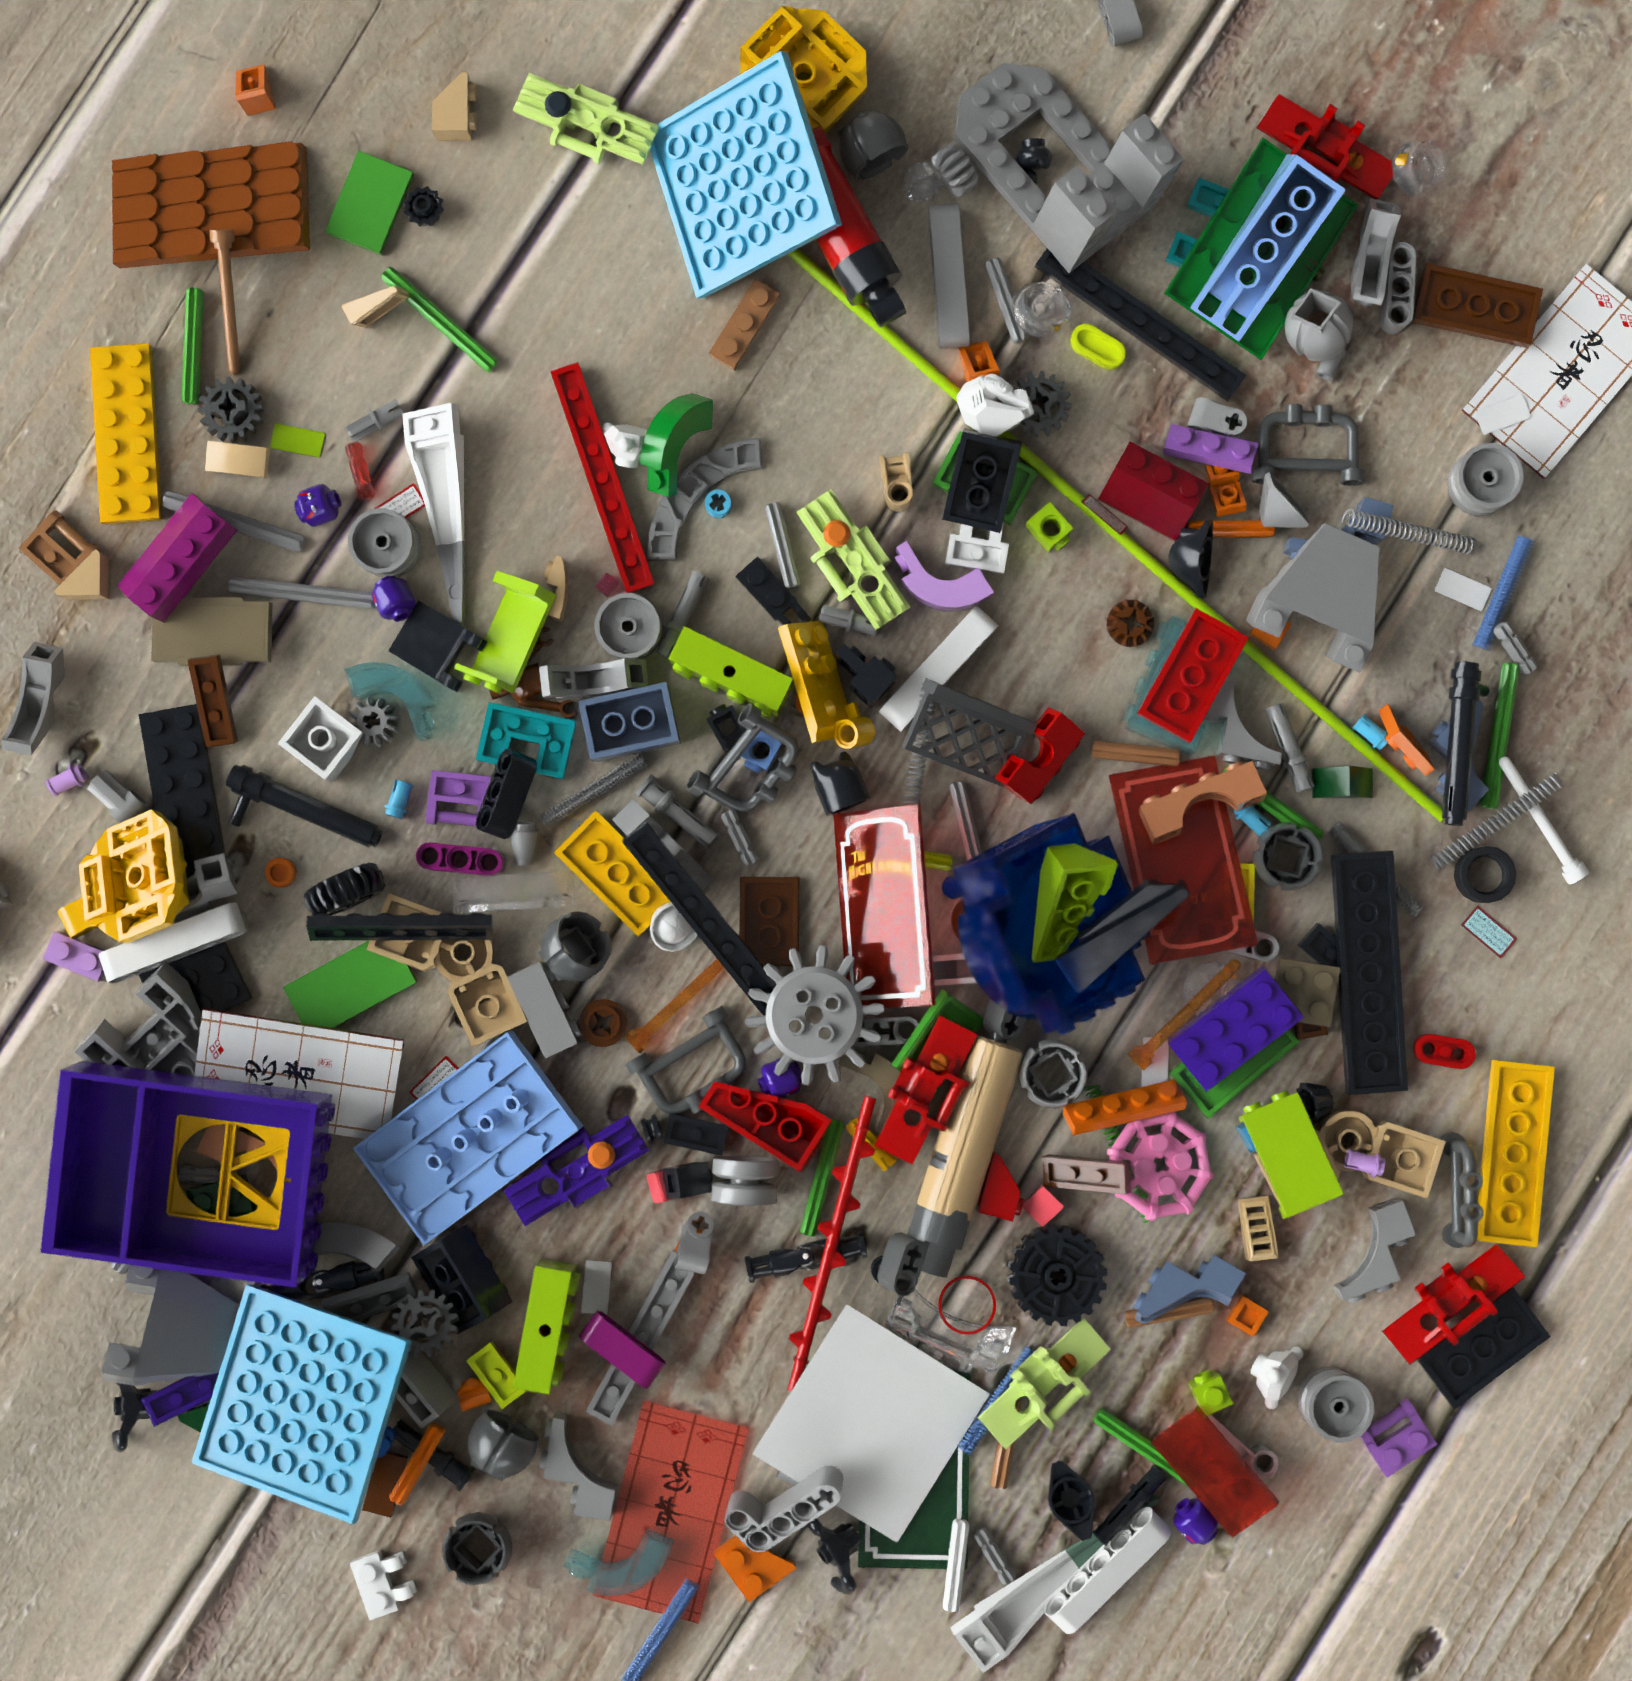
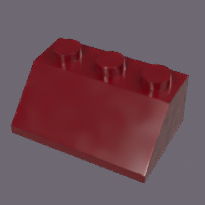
[1098,441,1209,541]

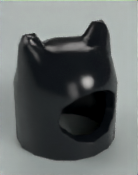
[811,751,871,816]

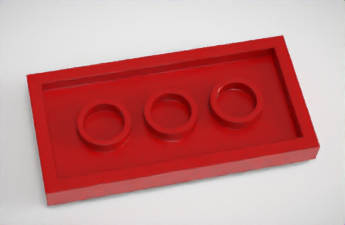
[1137,608,1249,743]

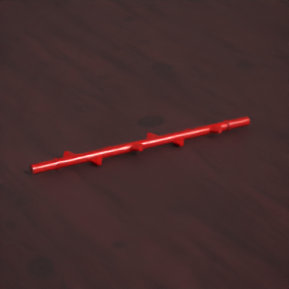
[787,1095,876,1391]

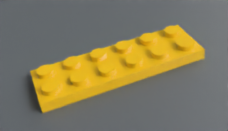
[90,343,162,525]
[1477,1060,1555,1248]

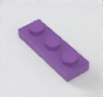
[1163,424,1259,474]

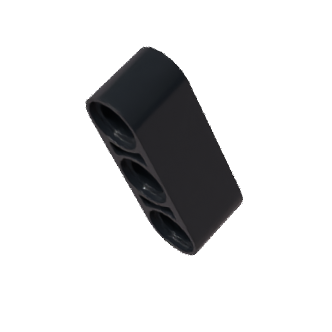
[476,749,537,839]

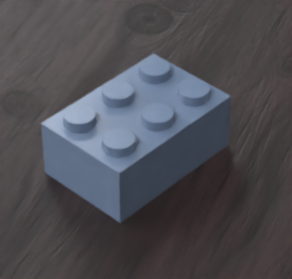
[578,682,681,763]

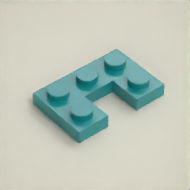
[1165,177,1229,267]
[476,702,577,780]

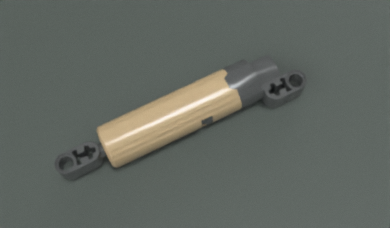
[877,979,1032,1297]

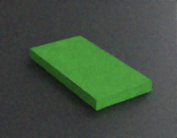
[283,940,418,1030]
[1168,1029,1300,1119]

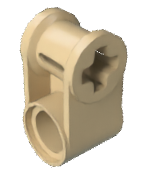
[879,452,913,512]

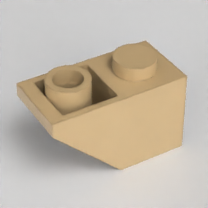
[432,72,477,141]

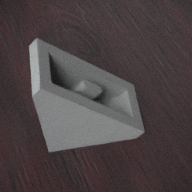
[1259,471,1310,528]

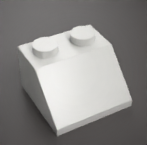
[278,696,363,783]

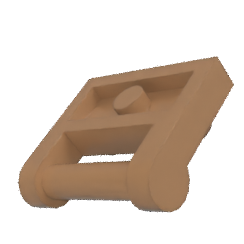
[19,510,101,585]

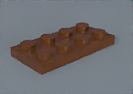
[1412,263,1543,348]

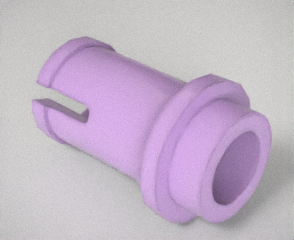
[46,764,88,796]
[1344,1149,1385,1178]

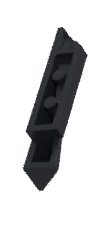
[1055,879,1190,994]

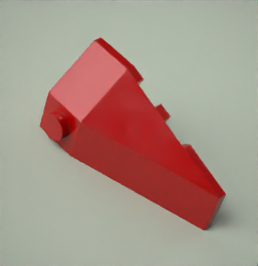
[698,1081,832,1172]

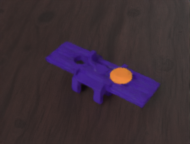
[503,1114,650,1226]

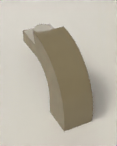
[838,1052,913,1134]

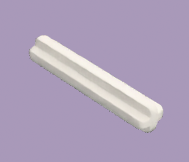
[943,1519,969,1612]

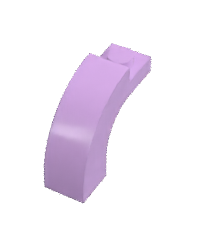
[894,541,994,612]

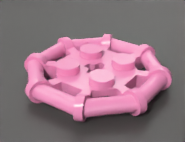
[1107,1112,1214,1221]

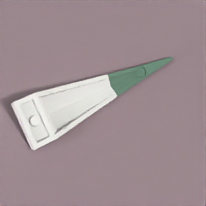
[950,1495,1160,1673]

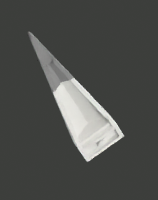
[403,403,465,646]

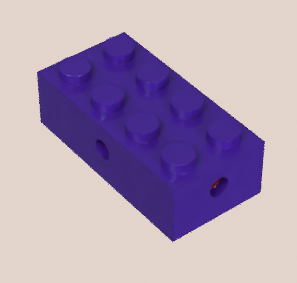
[1168,965,1304,1092]

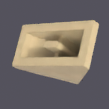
[54,549,109,600]

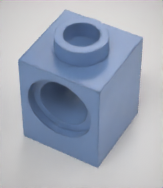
[741,731,783,774]

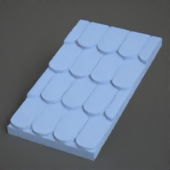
[353,1030,583,1245]

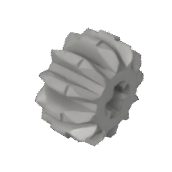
[932,143,978,197]
[349,697,400,747]

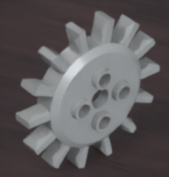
[745,945,885,1085]

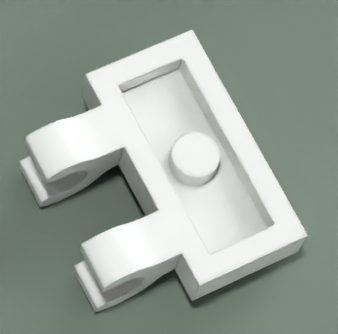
[945,521,1009,574]
[349,1550,417,1620]

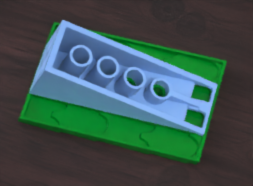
[1164,137,1358,361]

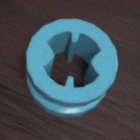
[705,489,732,518]

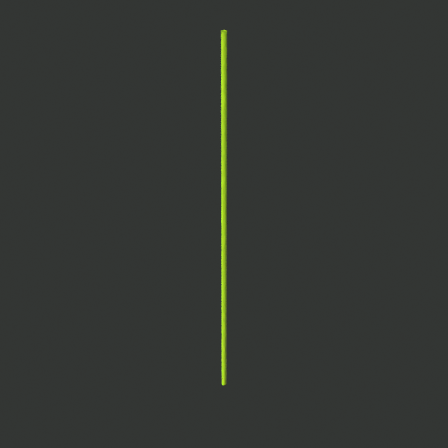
[787,249,1444,822]

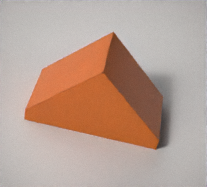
[235,64,276,116]
[958,340,1000,383]

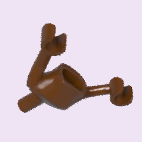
[489,627,578,719]

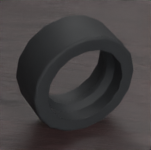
[1454,846,1516,903]

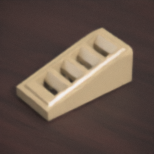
[341,286,410,328]
[1238,1195,1279,1261]

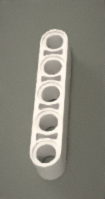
[879,606,999,732]
[98,902,247,984]
[1044,1507,1171,1634]

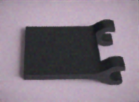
[388,600,488,692]

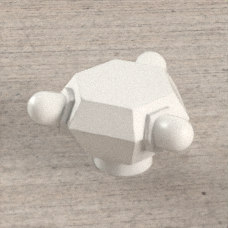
[601,422,647,468]
[1250,1346,1303,1410]

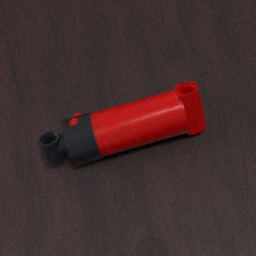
[812,126,907,328]

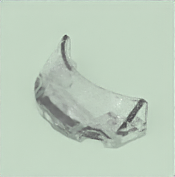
[452,871,576,915]
[886,1289,1016,1373]

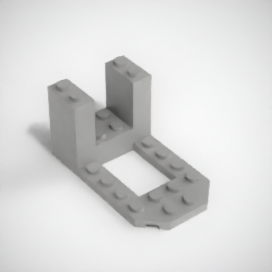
[955,63,1184,273]

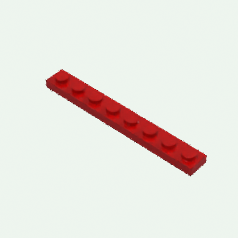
[550,362,655,593]

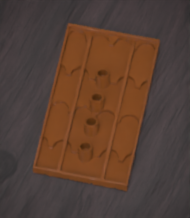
[112,141,310,268]

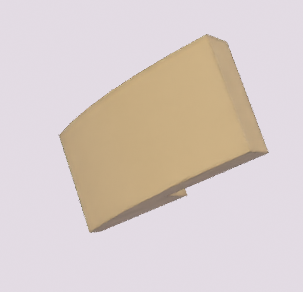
[205,441,270,478]
[544,555,568,623]

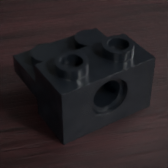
[836,644,897,709]

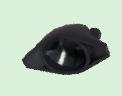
[1168,520,1213,599]
[1048,1460,1095,1541]

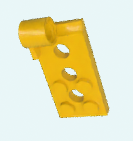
[778,621,875,749]

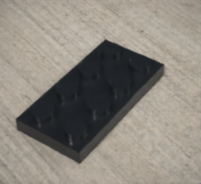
[1417,1287,1551,1409]

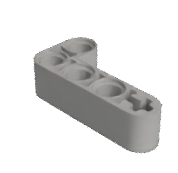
[724,1466,844,1552]

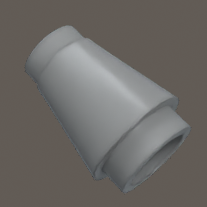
[510,822,539,866]

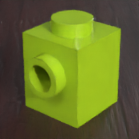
[1188,1370,1233,1417]

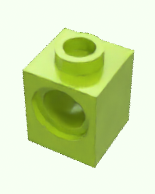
[1025,502,1073,553]

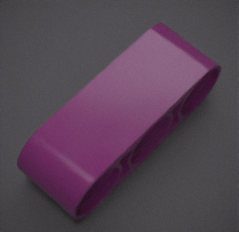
[416,843,506,877]
[578,1310,666,1389]

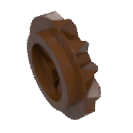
[1107,600,1154,647]
[579,999,627,1047]

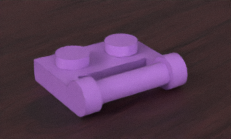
[426,770,491,830]
[1360,1398,1437,1478]

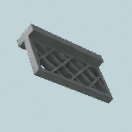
[902,678,1037,788]

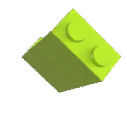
[454,570,557,694]
[1238,1090,1344,1219]

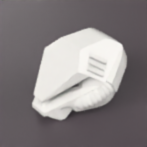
[957,374,1034,437]

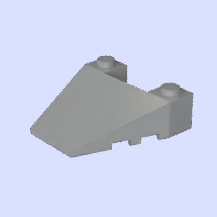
[1245,523,1380,673]
[74,961,202,1076]
[102,1265,240,1386]

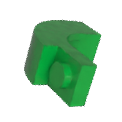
[640,393,713,497]

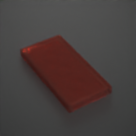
[1151,1405,1280,1538]

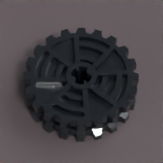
[1007,1224,1108,1326]

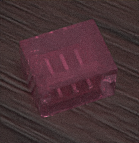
[595,573,619,597]

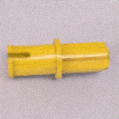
[845,1117,897,1172]

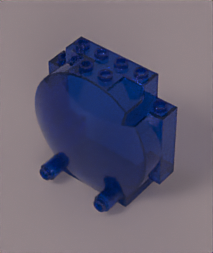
[942,813,1151,1035]

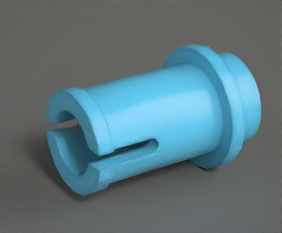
[1352,714,1388,750]
[384,780,413,819]
[1232,806,1271,836]

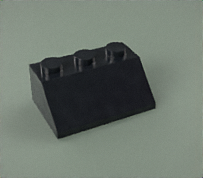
[411,1224,513,1335]

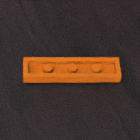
[1062,1079,1187,1135]

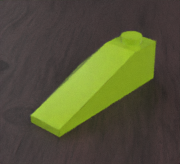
[1032,844,1118,963]

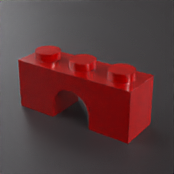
[994,707,1085,805]

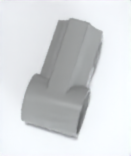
[87,770,151,823]

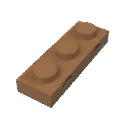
[709,279,780,371]

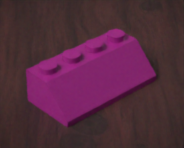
[117,493,238,623]

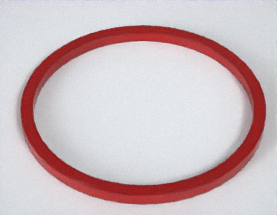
[938,1276,996,1335]

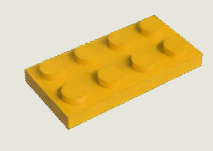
[554,810,670,937]

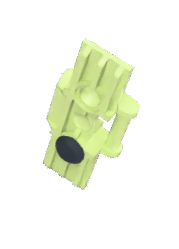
[513,73,659,165]

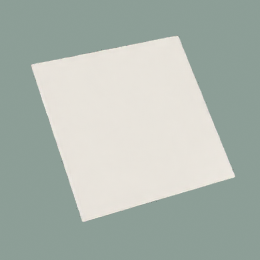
[753,1305,989,1542]

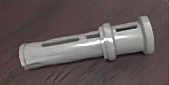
[635,774,718,848]

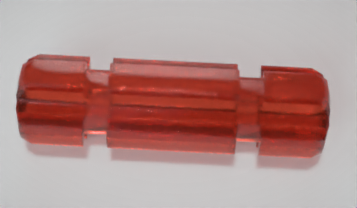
[345,442,375,500]

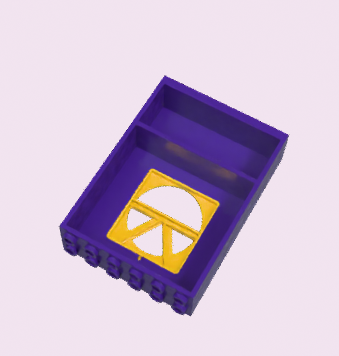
[40,1061,335,1287]

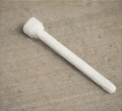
[1499,756,1589,884]

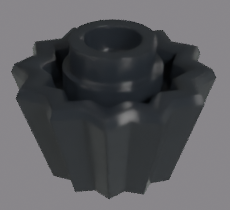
[403,186,444,227]
[1296,1083,1334,1124]

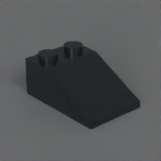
[942,428,1023,533]

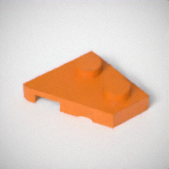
[1378,704,1435,776]
[714,1535,797,1603]

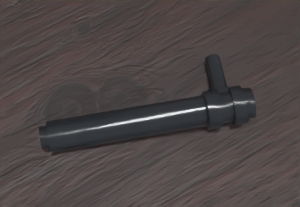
[1442,661,1490,826]
[226,765,383,848]

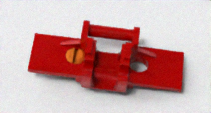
[1257,94,1399,200]
[874,1015,978,1165]
[1382,1244,1525,1365]

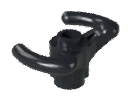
[112,1383,157,1453]
[800,1518,862,1594]

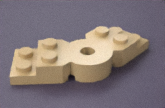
[366,893,528,1047]
[1253,1109,1446,1206]

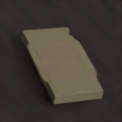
[151,597,272,666]

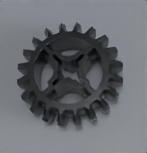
[304,863,386,916]

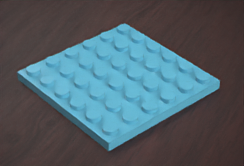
[650,51,842,299]
[192,1284,412,1524]

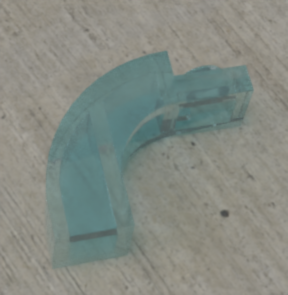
[344,662,435,741]
[563,1528,674,1596]

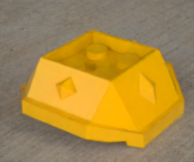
[740,6,867,133]
[79,810,189,944]

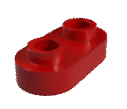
[1413,1034,1476,1069]

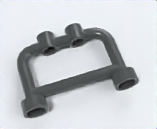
[1252,404,1365,486]
[686,703,798,812]
[625,1006,746,1115]
[1441,1132,1484,1248]

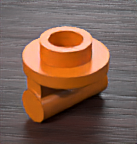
[457,1378,492,1412]

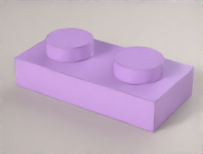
[43,931,105,982]

